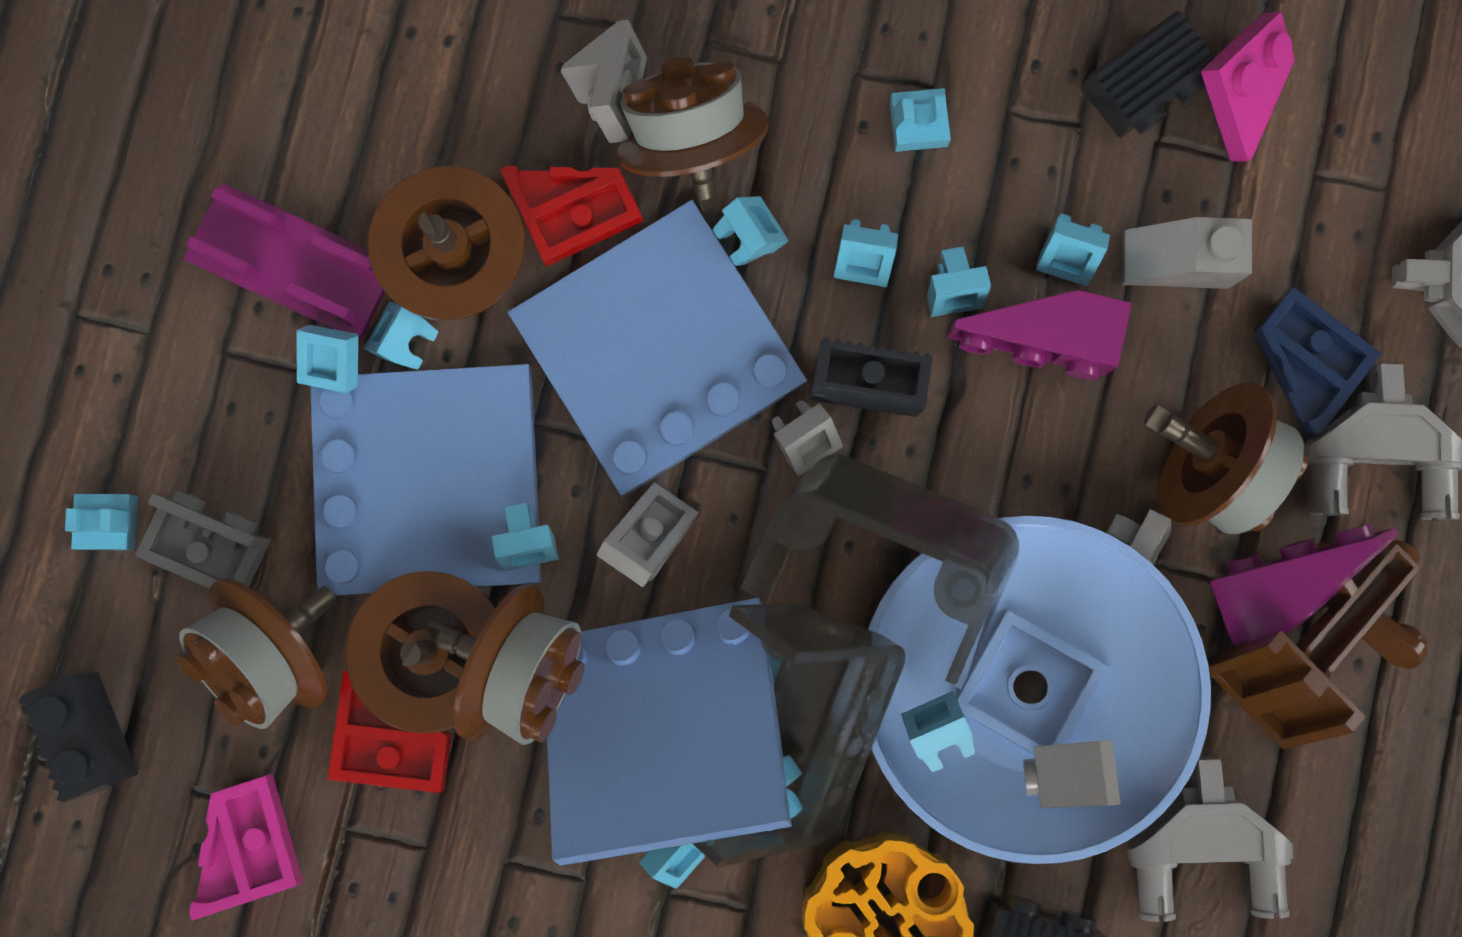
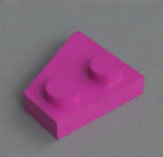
[1201,12,1295,162]
[189,773,304,921]

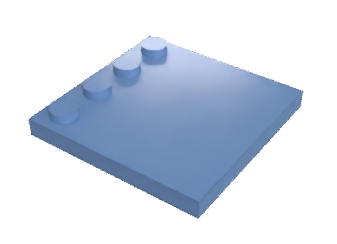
[507,200,807,497]
[311,364,542,596]
[547,597,792,866]

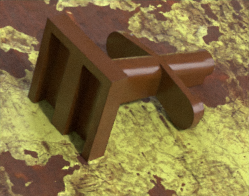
[1208,540,1427,750]

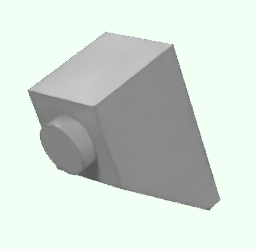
[1122,217,1252,289]
[1023,740,1121,808]

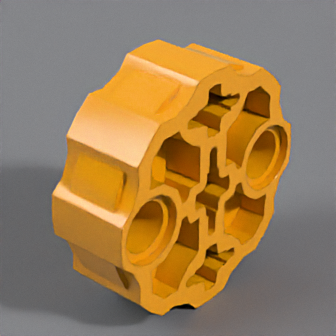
[801,831,974,937]

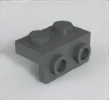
[135,488,271,589]

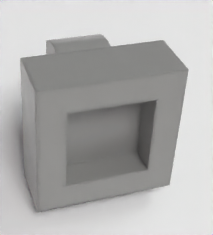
[772,400,843,477]
[1107,509,1172,565]

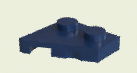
[1253,286,1382,438]

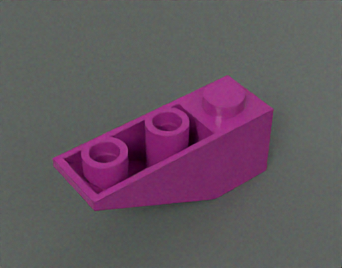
[946,290,1132,380]
[1210,523,1398,645]

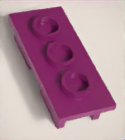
[183,183,385,342]

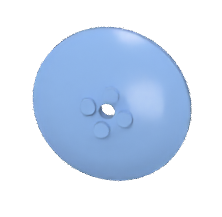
[859,516,1211,864]

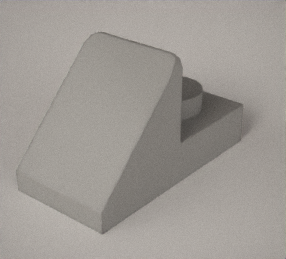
[561,20,647,143]
[596,482,699,587]

